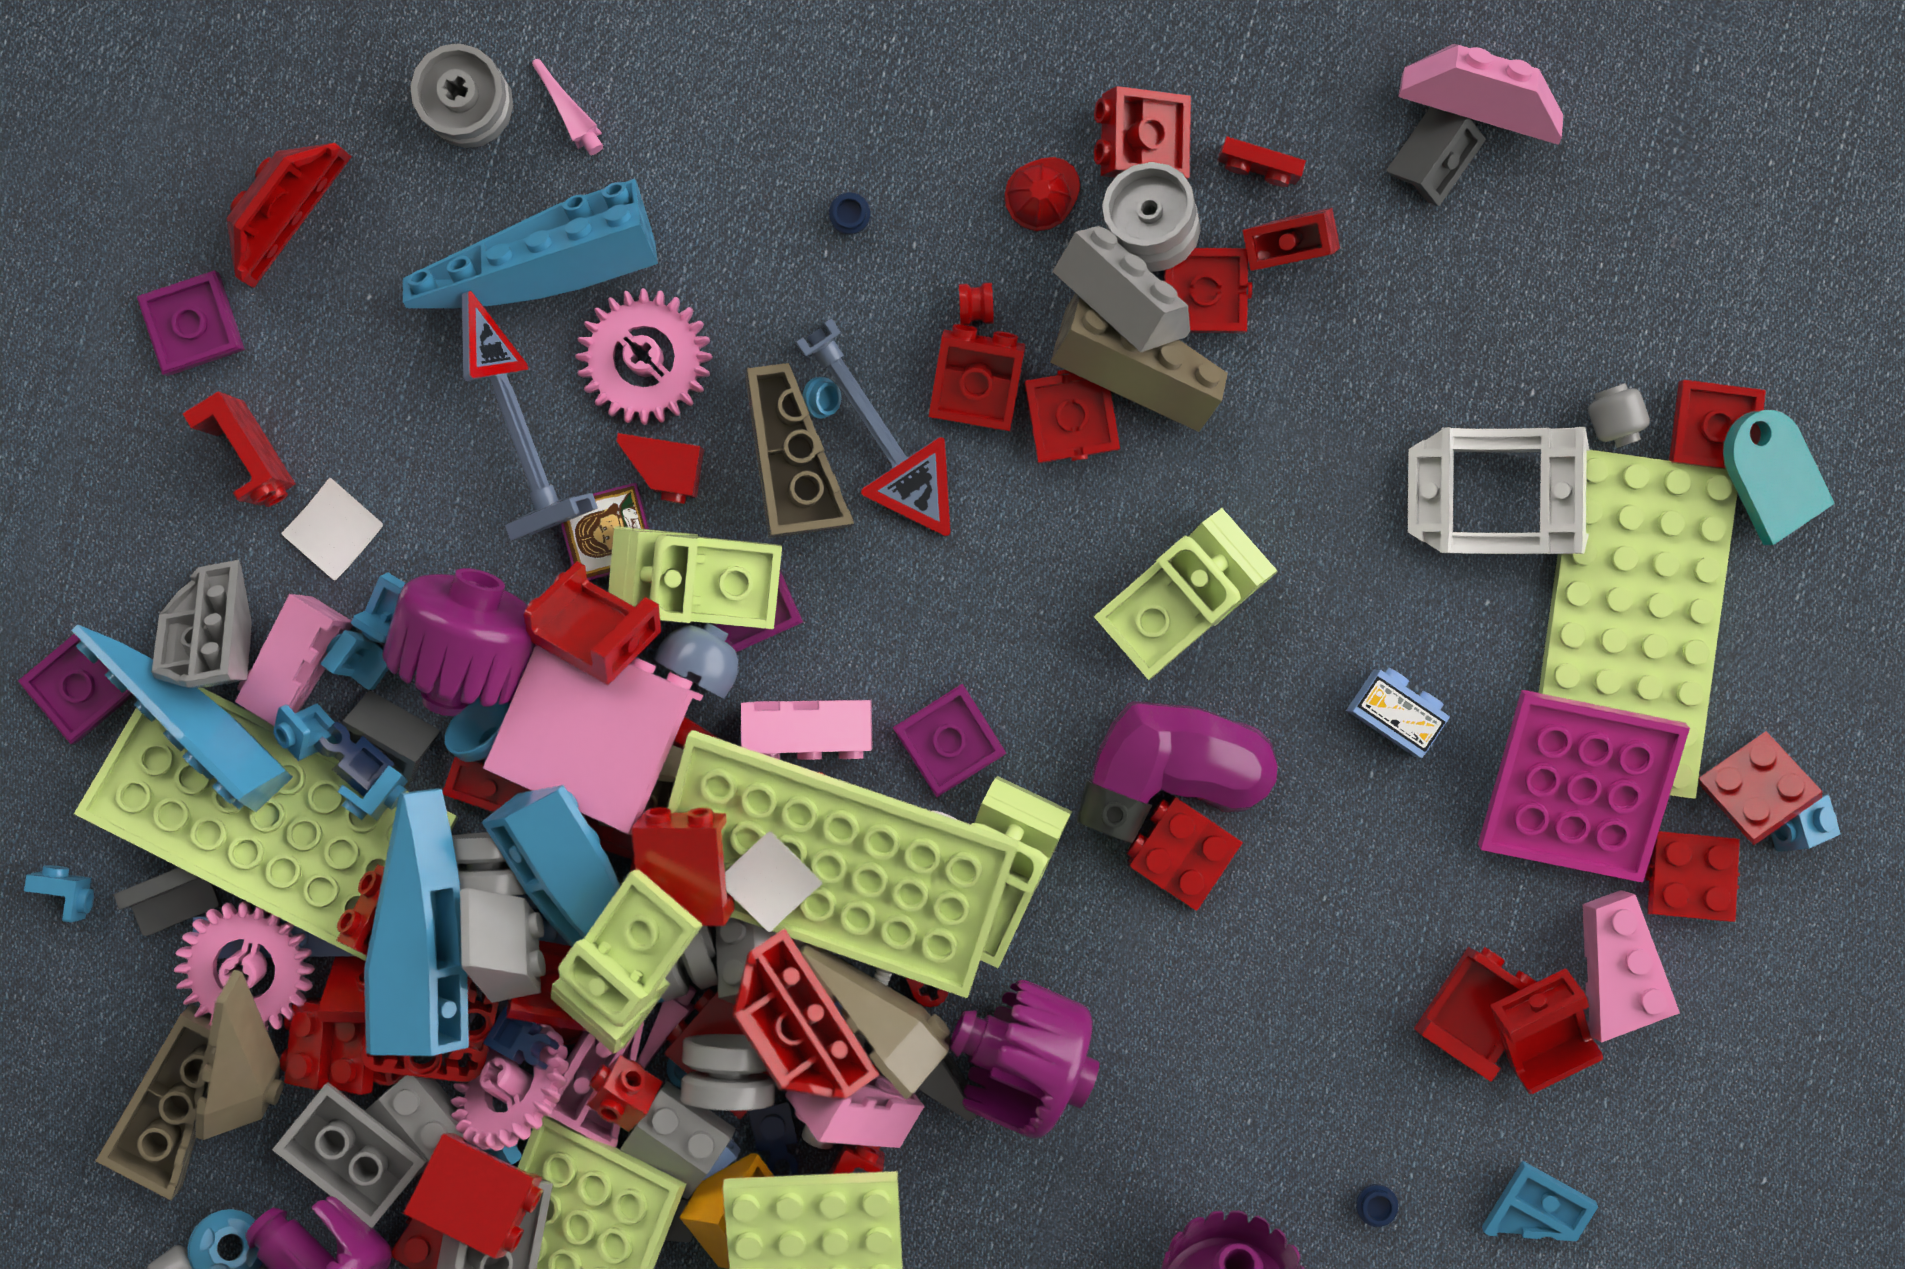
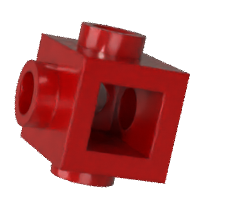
[586,1055,663,1132]

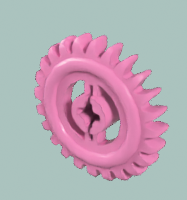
[575,288,712,425]
[174,900,315,1030]
[450,1023,569,1151]

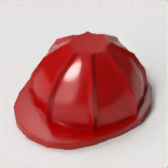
[1004,157,1080,231]

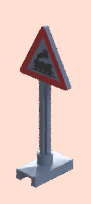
[462,291,598,541]
[794,318,950,536]

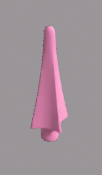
[532,59,603,155]
[637,985,697,1069]

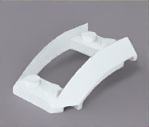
[1408,427,1590,554]

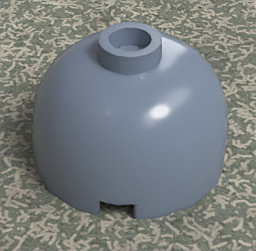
[653,623,739,699]

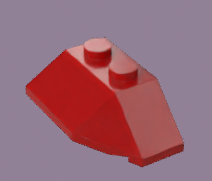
[226,143,352,288]
[732,928,880,1099]

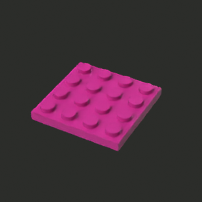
[1478,690,1690,883]

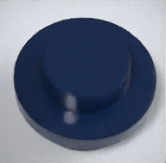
[829,192,870,235]
[1356,1184,1398,1227]

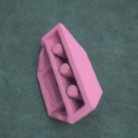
[1398,44,1563,145]

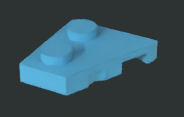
[1482,1161,1598,1241]

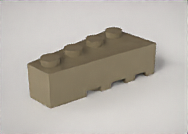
[1050,293,1228,432]
[745,363,854,538]
[96,1004,213,1201]

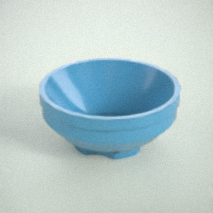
[445,694,510,762]
[187,1209,262,1269]

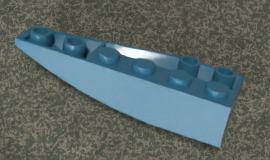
[403,179,658,308]
[71,624,293,812]
[482,785,664,1003]
[364,788,469,1056]

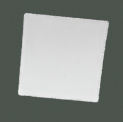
[282,478,383,580]
[725,831,822,932]

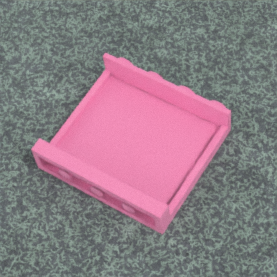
[483,645,703,834]

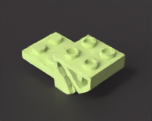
[1094,508,1278,680]
[608,526,782,629]
[971,776,1072,968]
[551,869,703,1054]

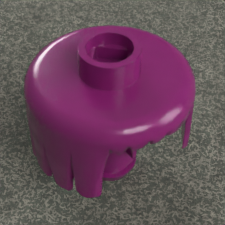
[383,568,536,716]
[949,980,1099,1139]
[245,1196,392,1269]
[1161,1210,1305,1269]

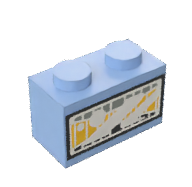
[1346,668,1450,758]

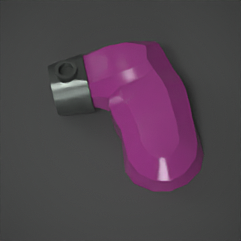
[1077,701,1278,843]

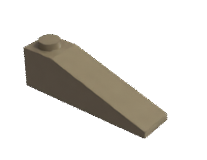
[799,942,951,1099]
[196,970,284,1140]

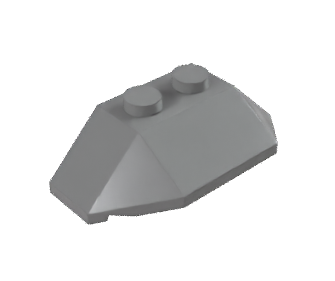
[152,560,252,688]

